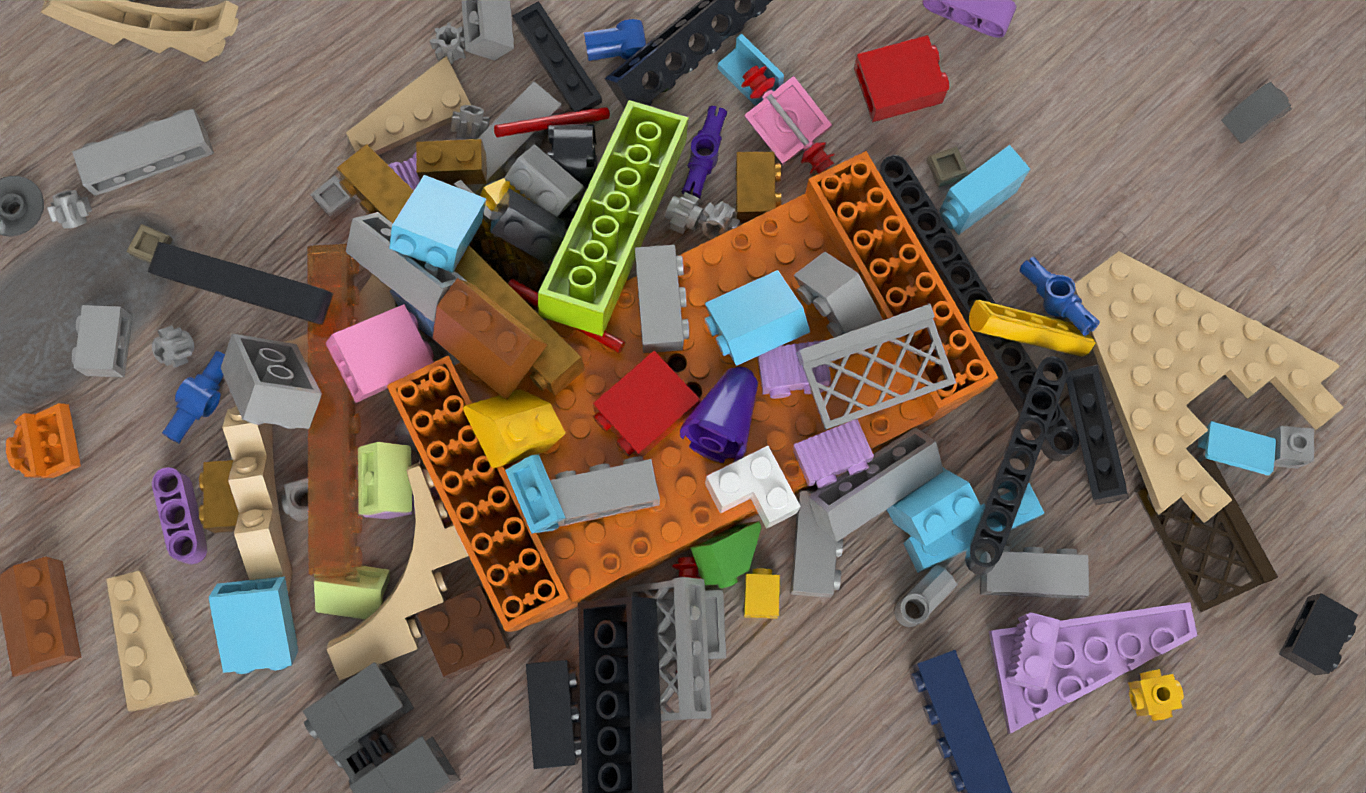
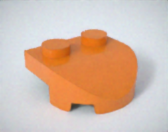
[6,403,81,478]

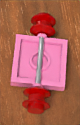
[741,65,835,174]

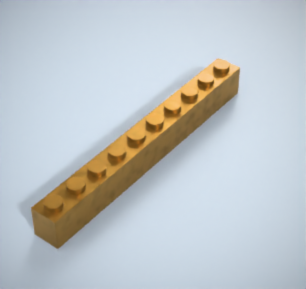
[337,144,585,396]

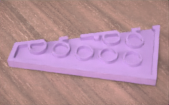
[989,602,1198,734]

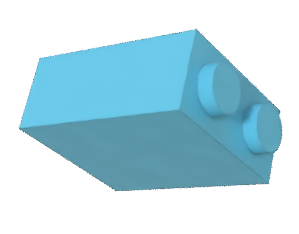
[939,145,1030,235]
[389,175,486,273]
[704,270,810,366]
[887,468,983,546]
[208,576,298,674]

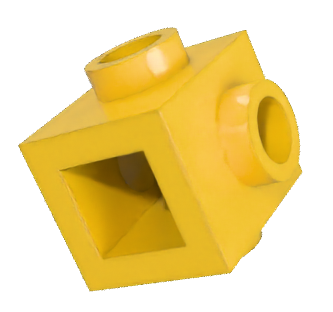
[1128,669,1184,721]

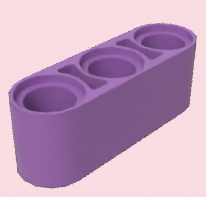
[923,0,1016,38]
[152,467,207,564]

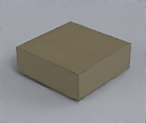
[926,146,969,188]
[126,224,173,263]

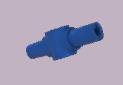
[1020,257,1100,336]
[162,351,225,444]

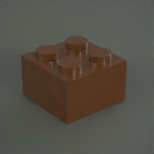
[417,585,511,679]

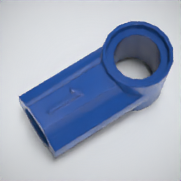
[584,19,646,61]

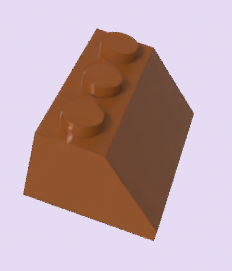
[433,278,548,399]
[0,556,82,677]

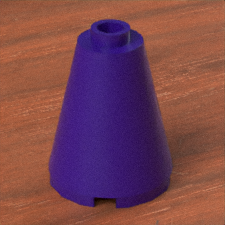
[680,366,758,463]

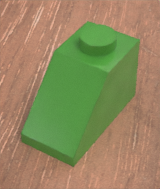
[691,521,761,588]

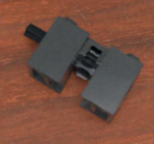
[303,662,460,793]

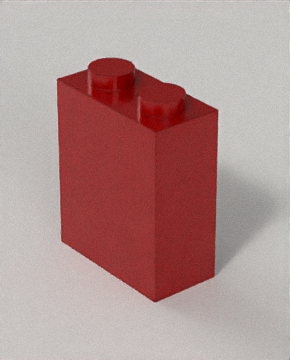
[854,35,949,123]
[593,350,700,457]

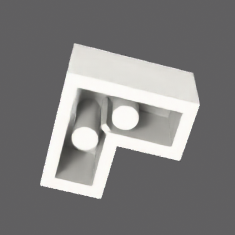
[705,446,801,529]

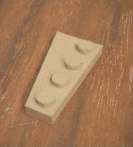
[346,56,471,155]
[106,571,199,712]

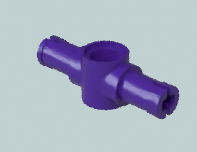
[681,106,728,199]

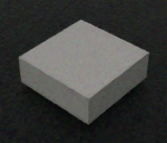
[310,175,357,220]

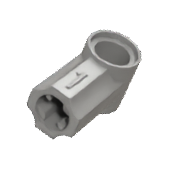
[894,564,958,628]

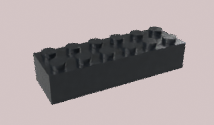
[578,596,664,793]

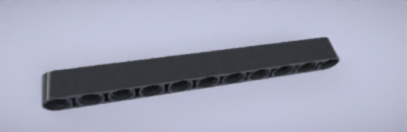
[879,155,1079,461]

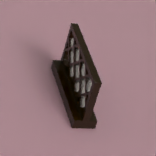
[453,180,549,310]
[1136,459,1278,613]

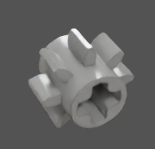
[430,22,466,64]
[450,105,490,140]
[47,190,92,228]
[665,192,704,234]
[698,201,740,239]
[152,326,194,368]

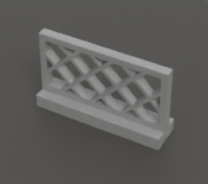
[796,304,956,430]
[626,577,711,721]

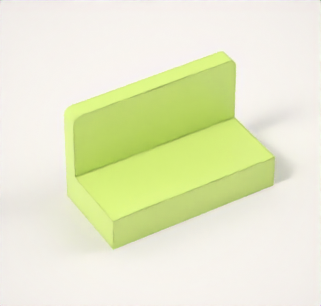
[358,442,412,515]
[314,560,390,619]

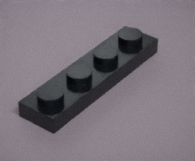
[512,1,602,112]

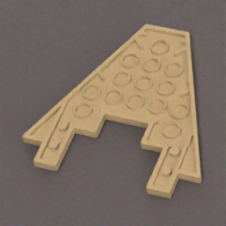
[1075,251,1344,523]

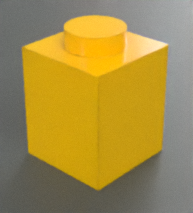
[743,568,780,619]

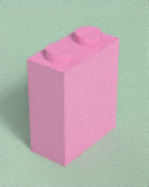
[326,304,434,403]

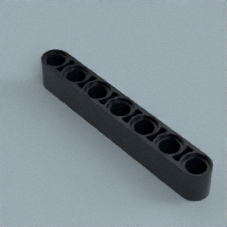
[148,242,334,325]
[965,356,1069,575]

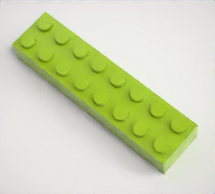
[538,100,689,336]

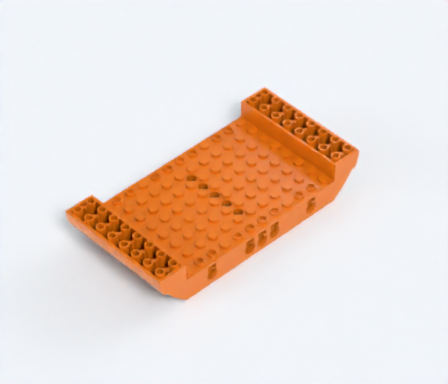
[386,151,998,632]

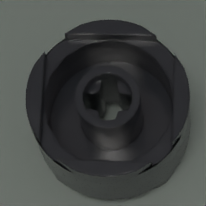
[547,124,597,188]

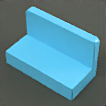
[717,34,784,106]
[1197,421,1276,475]
[505,455,566,534]

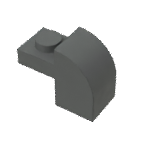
[1221,82,1292,144]

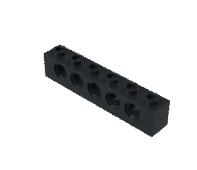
[604,0,773,109]

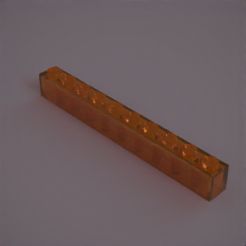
[307,244,362,578]

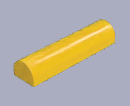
[969,300,1096,357]

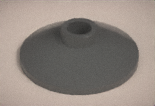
[0,176,44,237]

